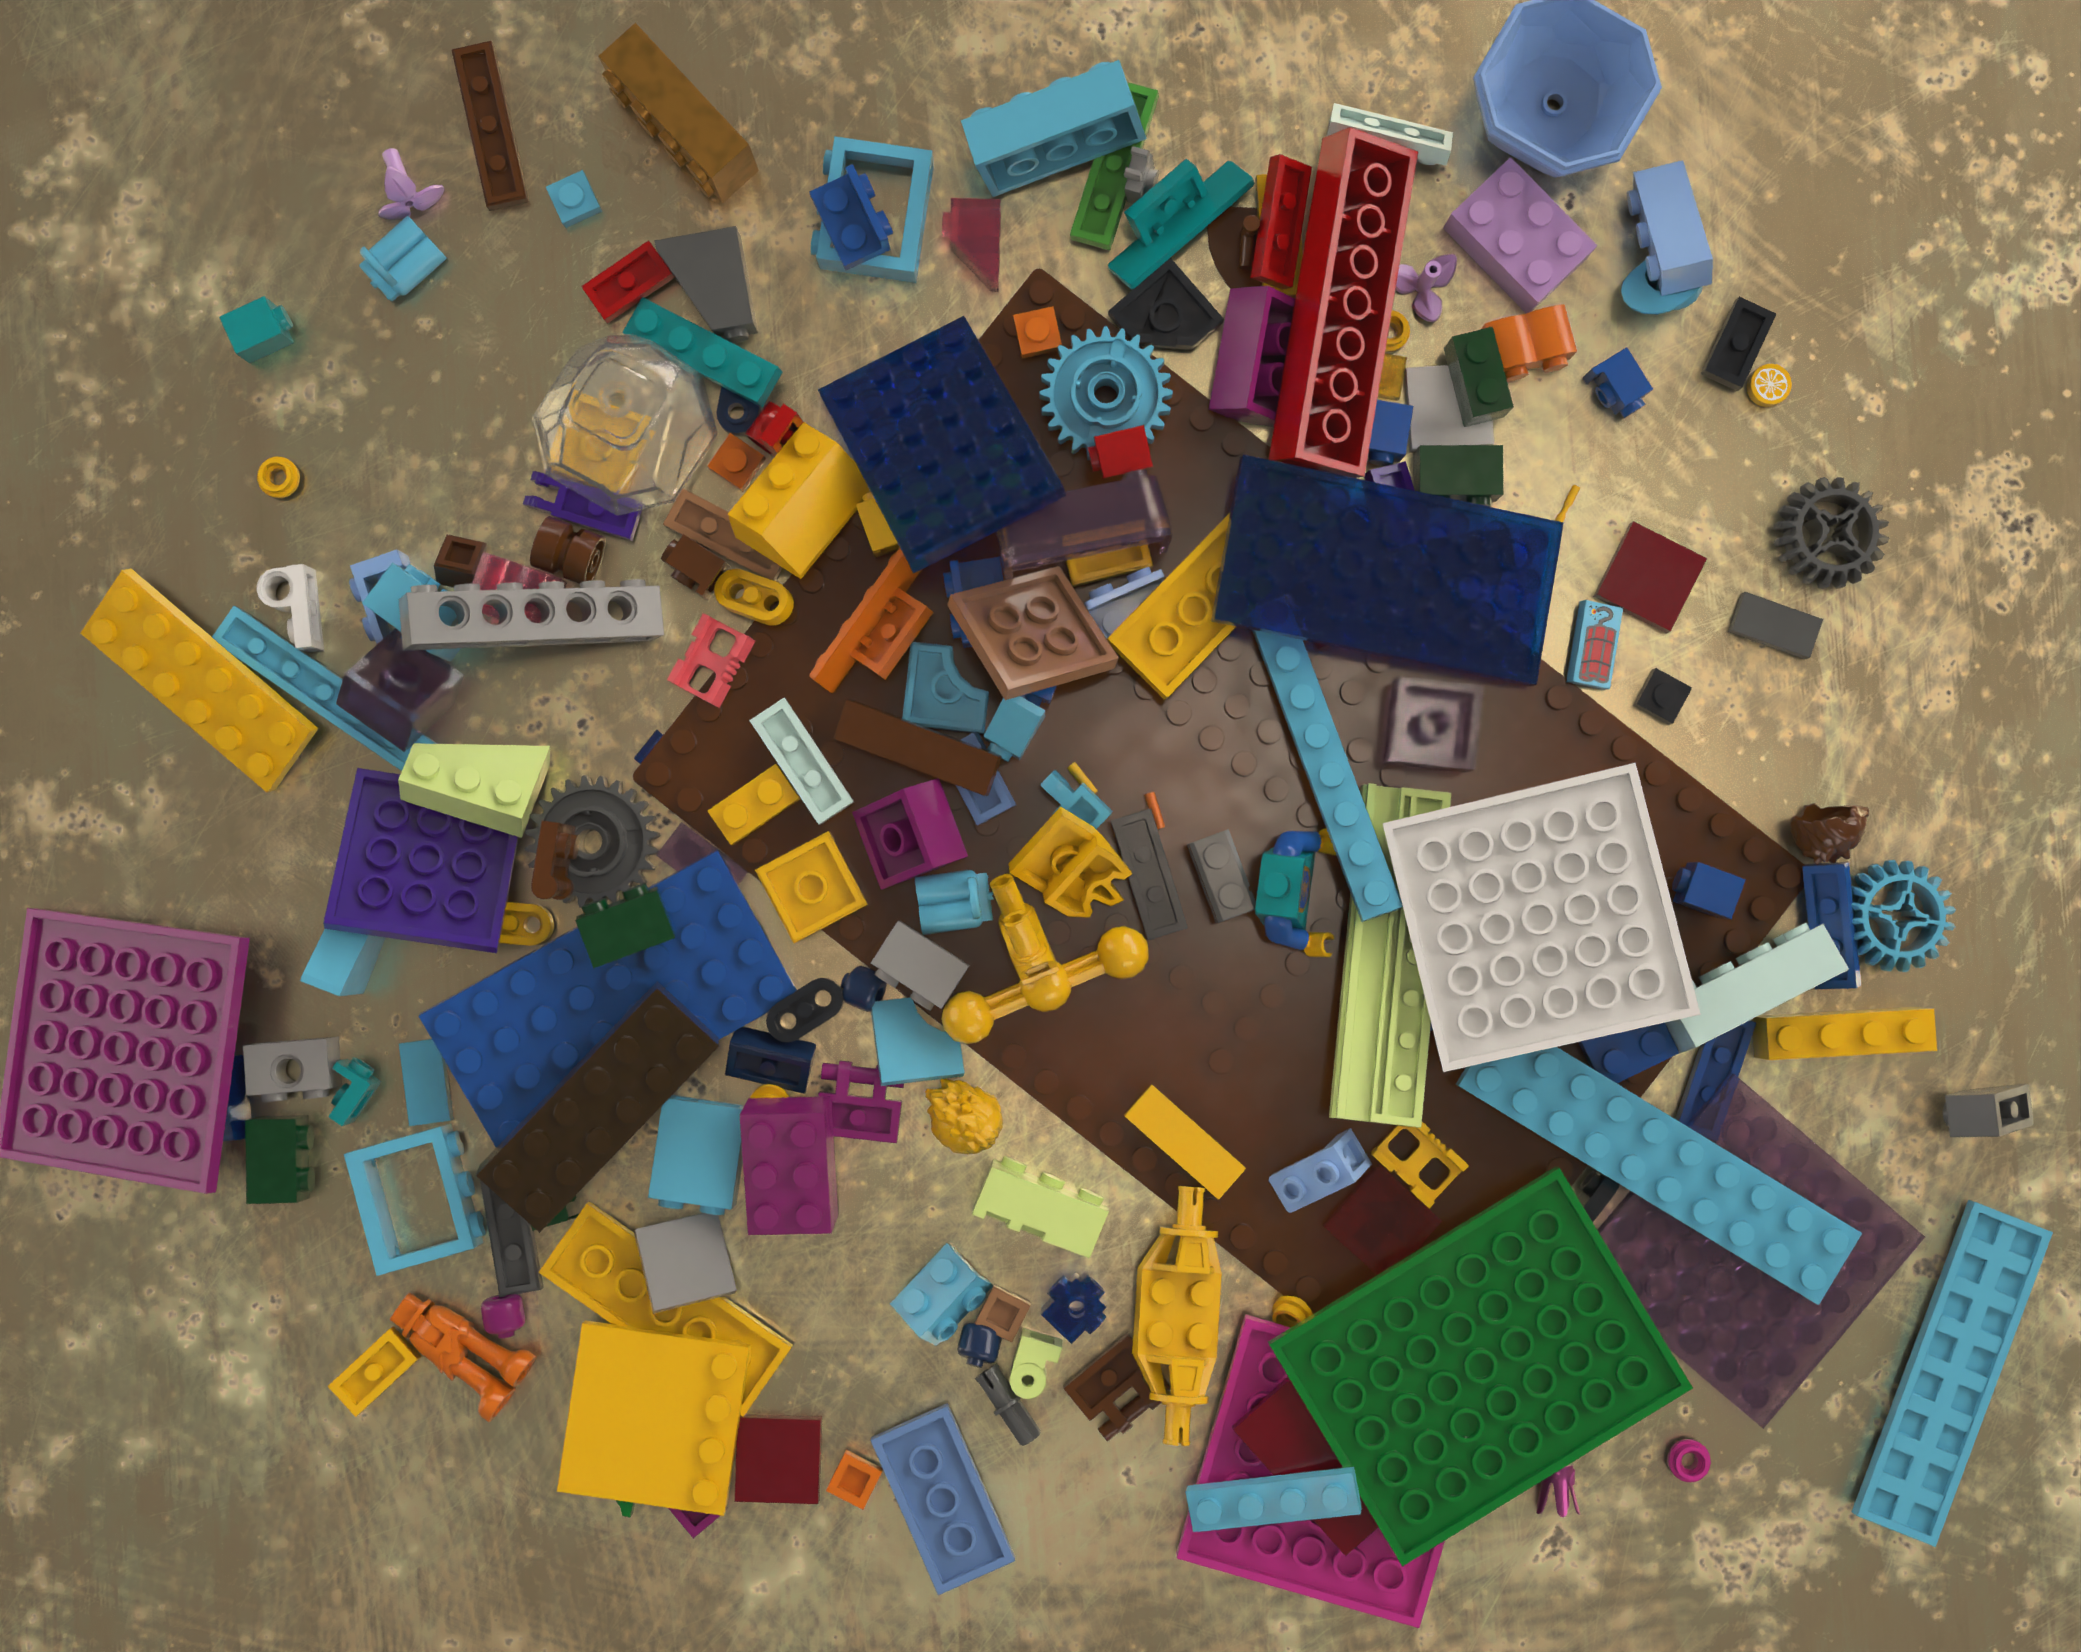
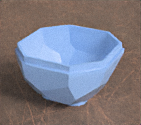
[1473,0,1662,178]

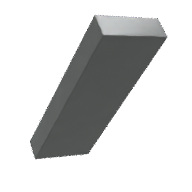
[480,1180,544,1297]

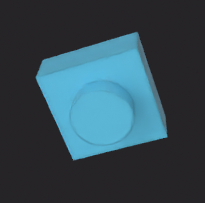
[546,170,602,228]

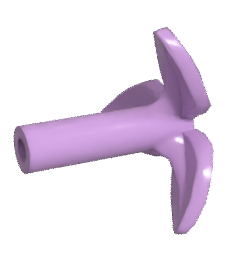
[378,148,445,220]
[1396,254,1457,322]

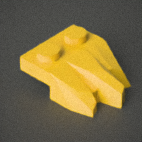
[1008,806,1133,917]

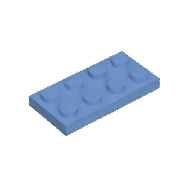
[870,1403,1015,1595]

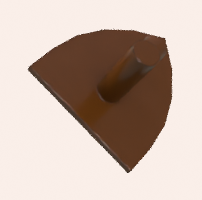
[1207,207,1262,289]

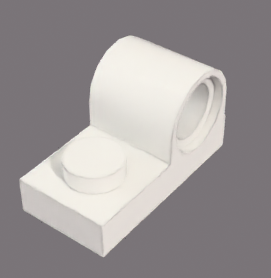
[257,564,324,653]

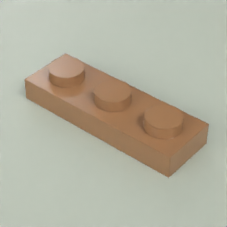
[663,488,783,581]

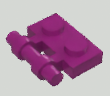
[818,1060,904,1143]

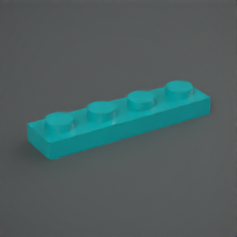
[622,297,783,408]

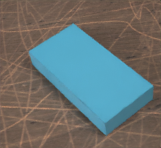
[399,1039,454,1126]

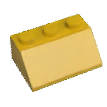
[728,422,875,579]

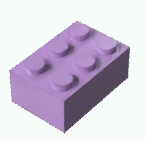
[1443,157,1597,313]

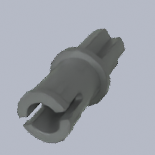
[975,1363,1040,1446]

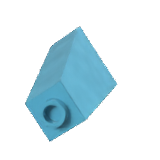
[300,929,386,996]

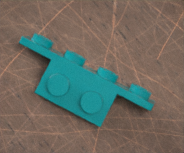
[1108,159,1255,289]

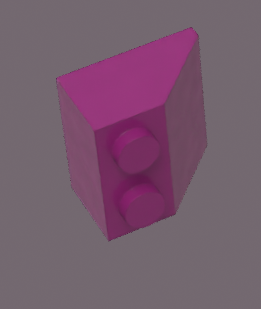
[852,778,968,890]

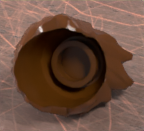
[1790,803,1869,865]

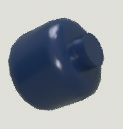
[841,966,887,1012]
[957,1323,1002,1368]

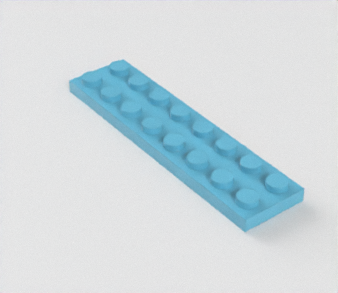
[1851,1200,2053,1547]

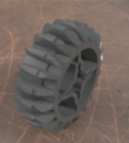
[1773,477,1890,589]

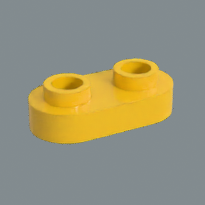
[714,569,794,626]
[499,902,554,946]

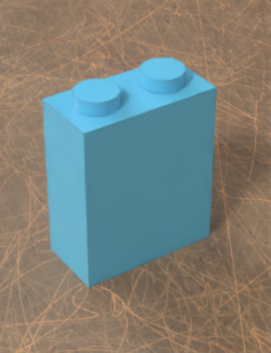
[648,1095,744,1215]

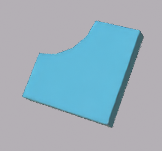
[902,642,989,734]
[871,998,965,1086]

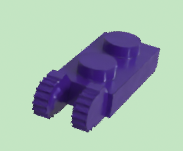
[523,471,645,541]

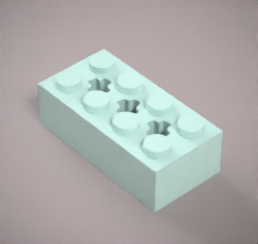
[1665,923,1849,1054]

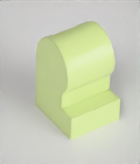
[1010,1328,1062,1399]

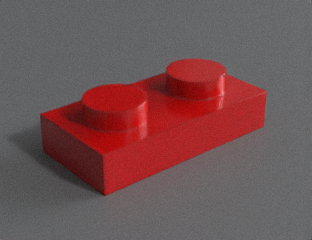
[581,240,675,324]

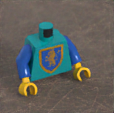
[1255,828,1337,957]

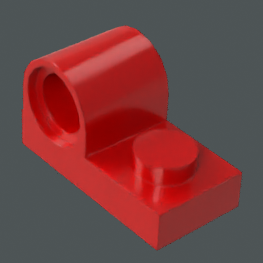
[745,401,803,457]

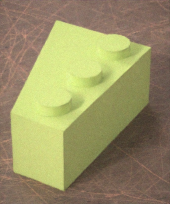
[398,743,550,838]
[972,1156,1109,1258]

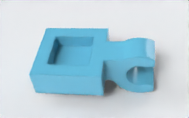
[1040,769,1113,829]

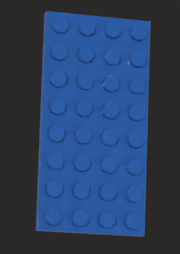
[419,849,797,1147]

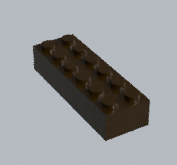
[476,981,719,1233]

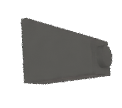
[654,226,758,343]

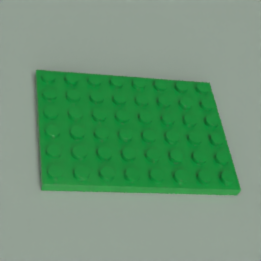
[1268,1166,1693,1566]

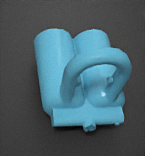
[359,215,447,301]
[915,870,994,935]

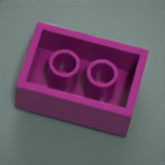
[739,1096,838,1235]

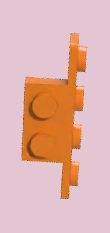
[809,541,934,693]

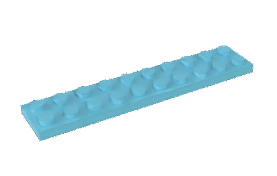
[1456,1047,1862,1305]

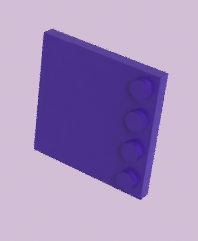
[323,768,519,953]

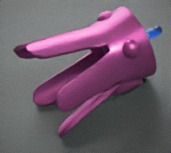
[1536,1463,1581,1517]

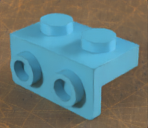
[890,1243,993,1346]

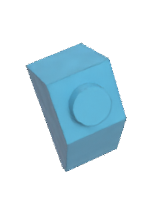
[983,696,1045,762]

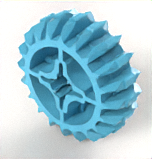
[1851,860,1956,972]

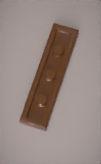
[452,41,529,211]
[833,699,1002,796]

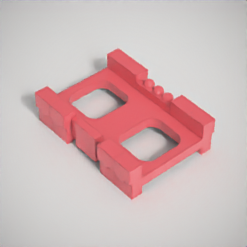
[667,613,756,708]

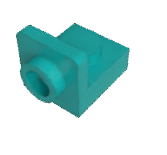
[328,1057,382,1126]

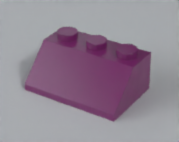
[1209,286,1295,428]

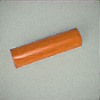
[1144,792,1165,830]

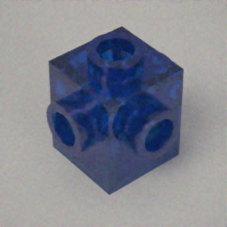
[1041,1272,1107,1344]

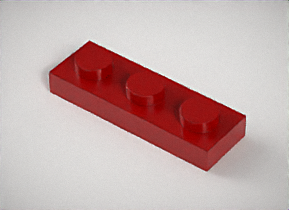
[1250,154,1312,290]

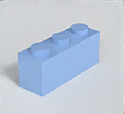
[1627,160,1713,296]

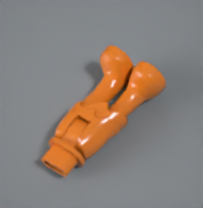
[390,1293,537,1422]

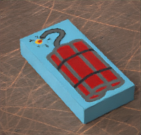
[1566,600,1623,690]

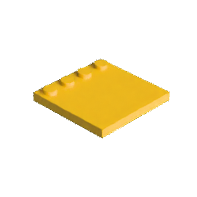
[557,1320,751,1516]

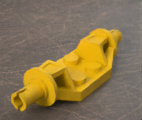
[1132,1186,1222,1446]

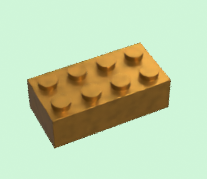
[598,22,759,203]

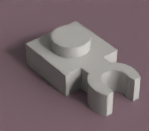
[1124,146,1159,204]

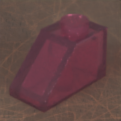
[942,198,1001,292]

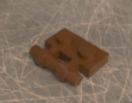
[1063,1332,1171,1441]

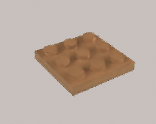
[947,566,1119,700]

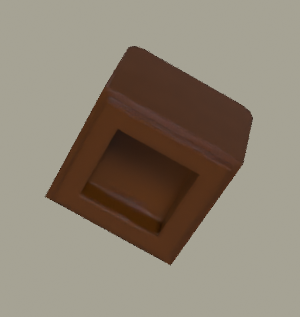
[434,534,487,588]

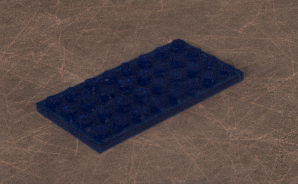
[1211,454,1564,686]

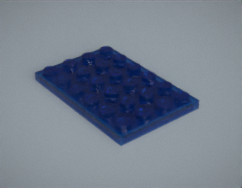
[818,316,1067,573]

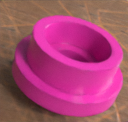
[1667,1439,1711,1482]

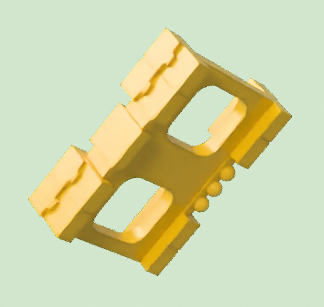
[1371,1122,1469,1209]

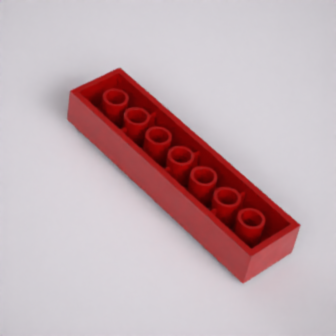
[1268,127,1418,481]

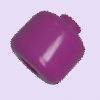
[481,1294,525,1339]

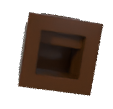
[661,534,730,601]

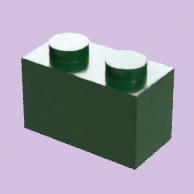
[1443,326,1514,427]
[1413,445,1504,509]
[575,883,675,968]
[245,1115,315,1204]

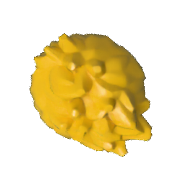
[925,1079,1003,1155]

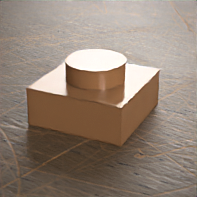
[975,1284,1031,1343]

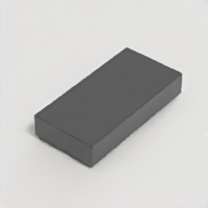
[1728,592,1823,659]

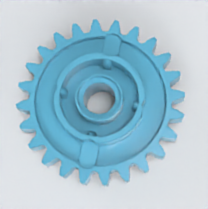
[1039,326,1173,460]

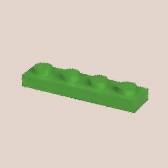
[1070,82,1159,250]

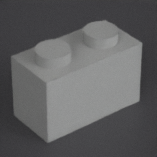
[871,920,970,1011]

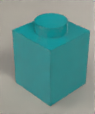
[219,296,294,363]

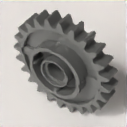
[525,775,660,908]

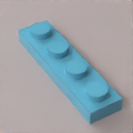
[1185,1467,1362,1532]

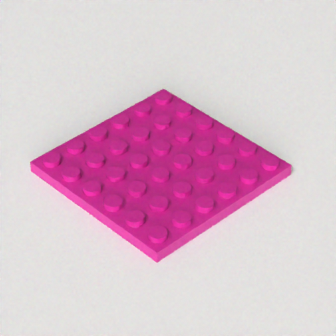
[1176,1314,1445,1628]

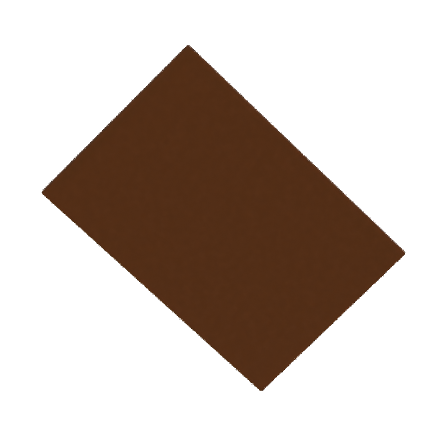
[633,269,1805,1314]

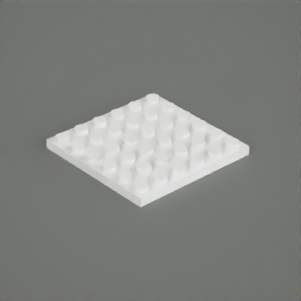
[1382,763,1701,1072]

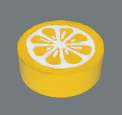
[1746,364,1792,407]

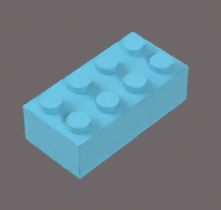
[961,60,1147,197]

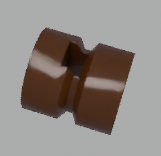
[530,516,606,584]

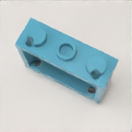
[811,136,934,283]
[344,1123,486,1276]

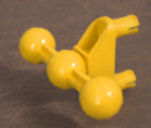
[941,874,1149,1045]

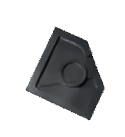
[1108,258,1224,350]

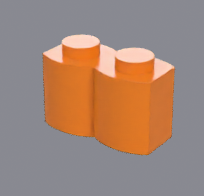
[1481,304,1577,382]

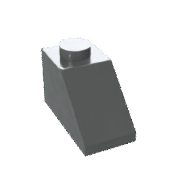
[1943,1084,2034,1137]

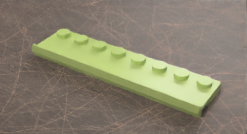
[1329,783,1452,1128]

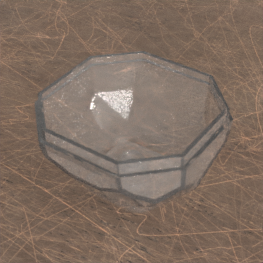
[532,334,718,516]

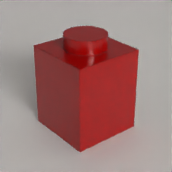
[1087,425,1153,478]

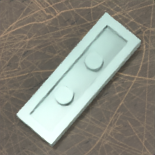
[1327,103,1453,166]
[749,698,854,825]

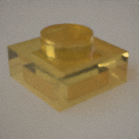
[1378,354,1407,401]

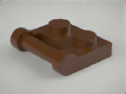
[531,820,580,900]

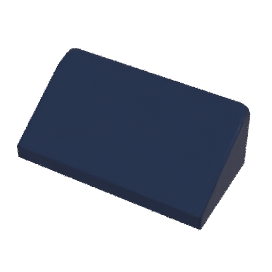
[725,1027,816,1094]

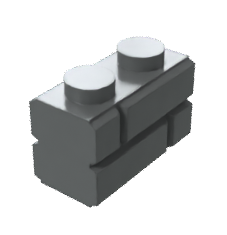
[1187,829,1256,923]

